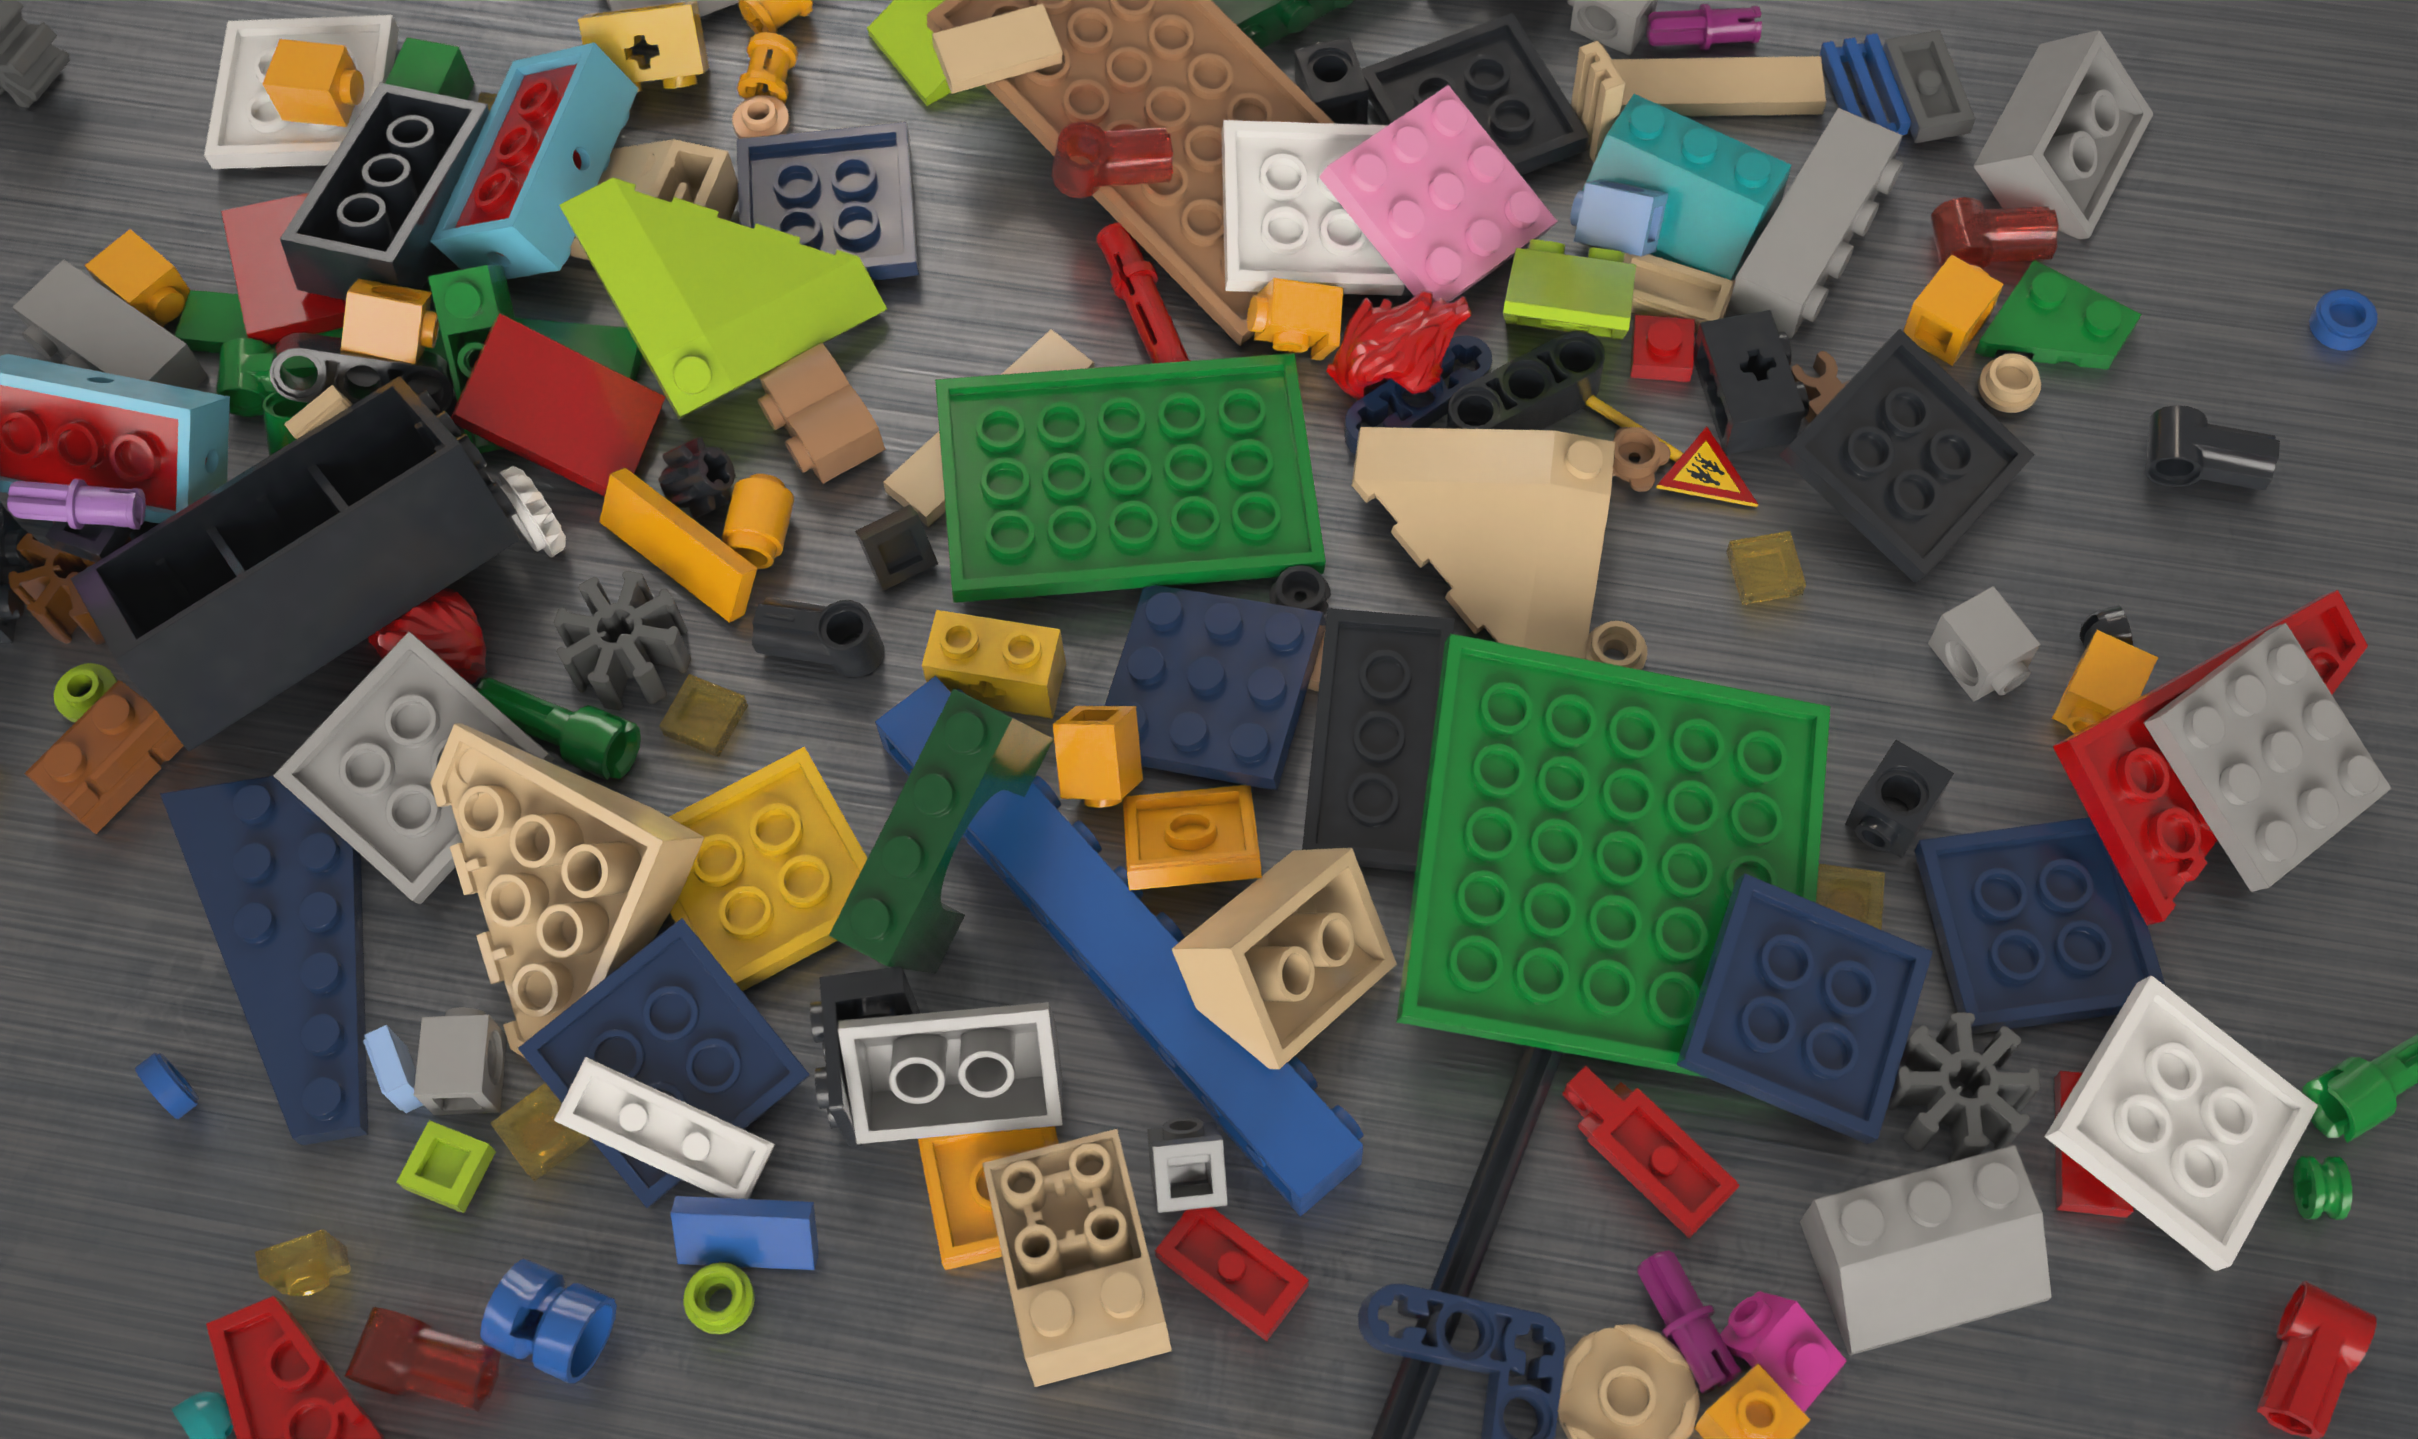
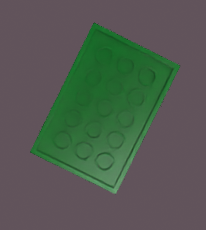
[935,353,1326,603]

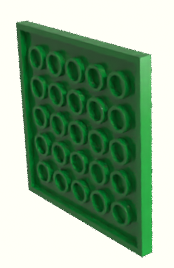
[1396,634,1831,1078]

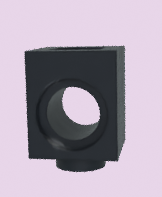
[1295,37,1369,125]
[1845,740,1954,858]

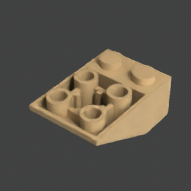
[570,139,739,260]
[982,1129,1172,1387]

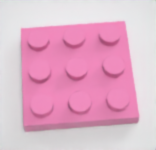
[1319,85,1558,303]

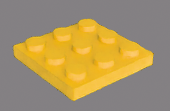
[669,746,868,992]

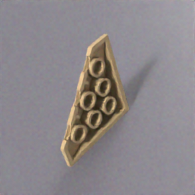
[1352,427,1615,659]
[430,723,704,1058]

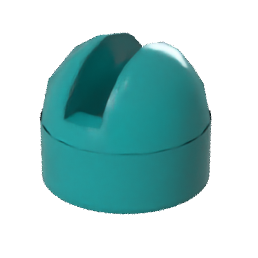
[171,1391,233,1439]

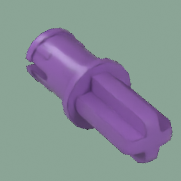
[7,479,146,529]

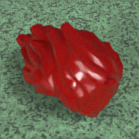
[1326,290,1472,400]
[367,588,487,684]

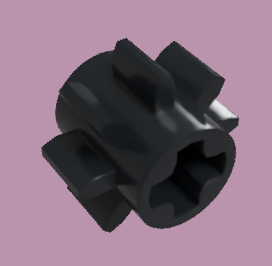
[658,437,736,518]

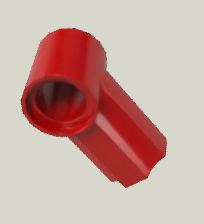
[2256,1281,2377,1439]

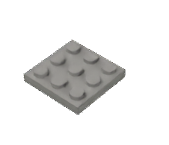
[2143,623,2392,892]
[273,632,554,905]

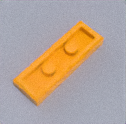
[599,468,757,623]

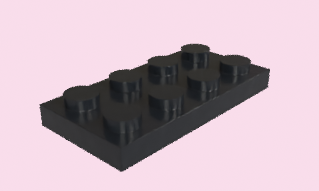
[1302,608,1455,871]

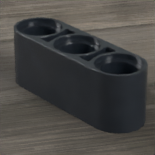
[1446,331,1605,430]
[270,333,453,412]

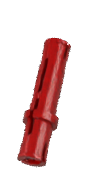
[1096,222,1191,364]

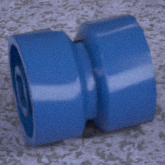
[480,1259,617,1384]

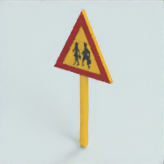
[1585,395,1758,507]

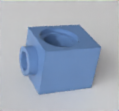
[1570,179,1668,257]

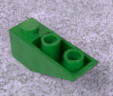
[428,265,516,453]

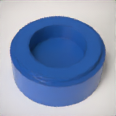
[2309,289,2378,351]
[134,1053,199,1119]

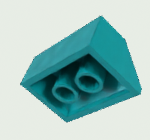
[1582,94,1792,281]

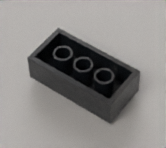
[280,83,489,300]

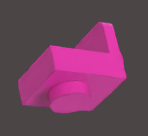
[1720,1291,1847,1412]

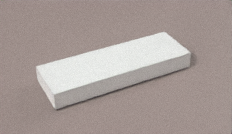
[554,1057,775,1199]

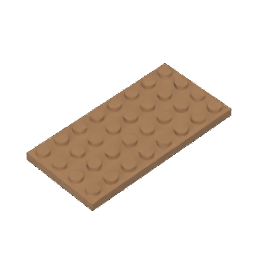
[927,0,1335,346]

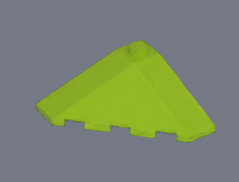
[559,177,887,420]

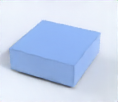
[363,1025,423,1113]

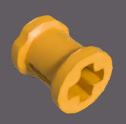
[738,0,813,34]
[737,32,798,104]

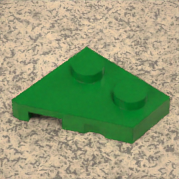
[1975,260,2142,370]

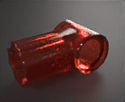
[1052,121,1173,198]
[1931,197,2059,270]
[344,1307,501,1412]

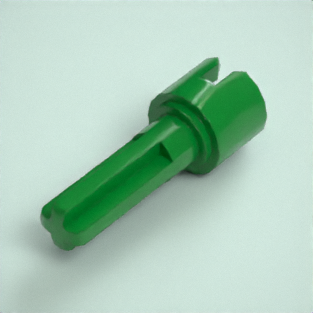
[476,678,641,781]
[2302,1033,2418,1143]

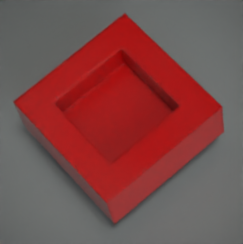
[1630,315,1695,382]

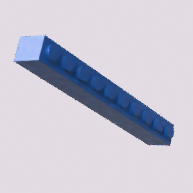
[875,676,1364,1217]

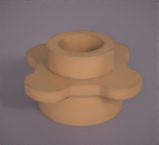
[1612,427,1670,492]

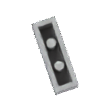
[12,259,208,390]

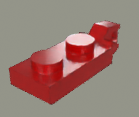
[1562,1065,1740,1239]

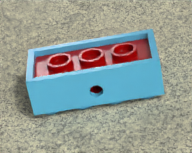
[430,42,639,279]
[0,354,230,524]

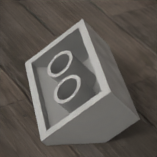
[1973,30,2154,239]
[838,1002,1063,1144]
[1800,1145,2052,1356]

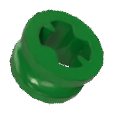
[2293,1156,2352,1220]

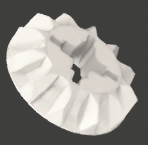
[498,466,566,558]

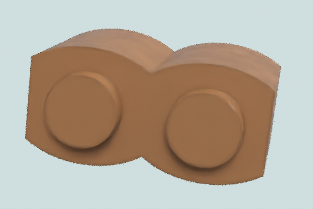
[757,343,886,484]

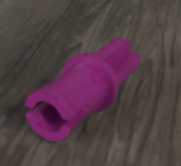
[1646,3,1762,50]
[1637,1250,1743,1394]

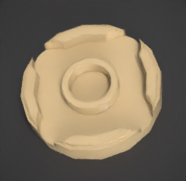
[1557,1324,1700,1439]

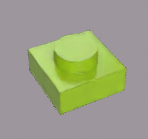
[396,1120,496,1213]

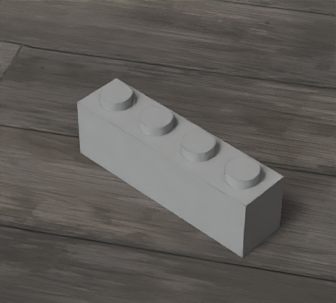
[1728,108,1903,339]

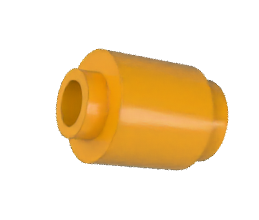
[722,474,794,569]

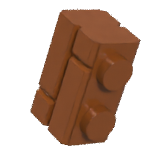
[24,680,184,834]

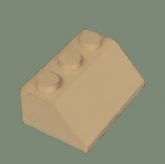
[1172,848,1397,1069]

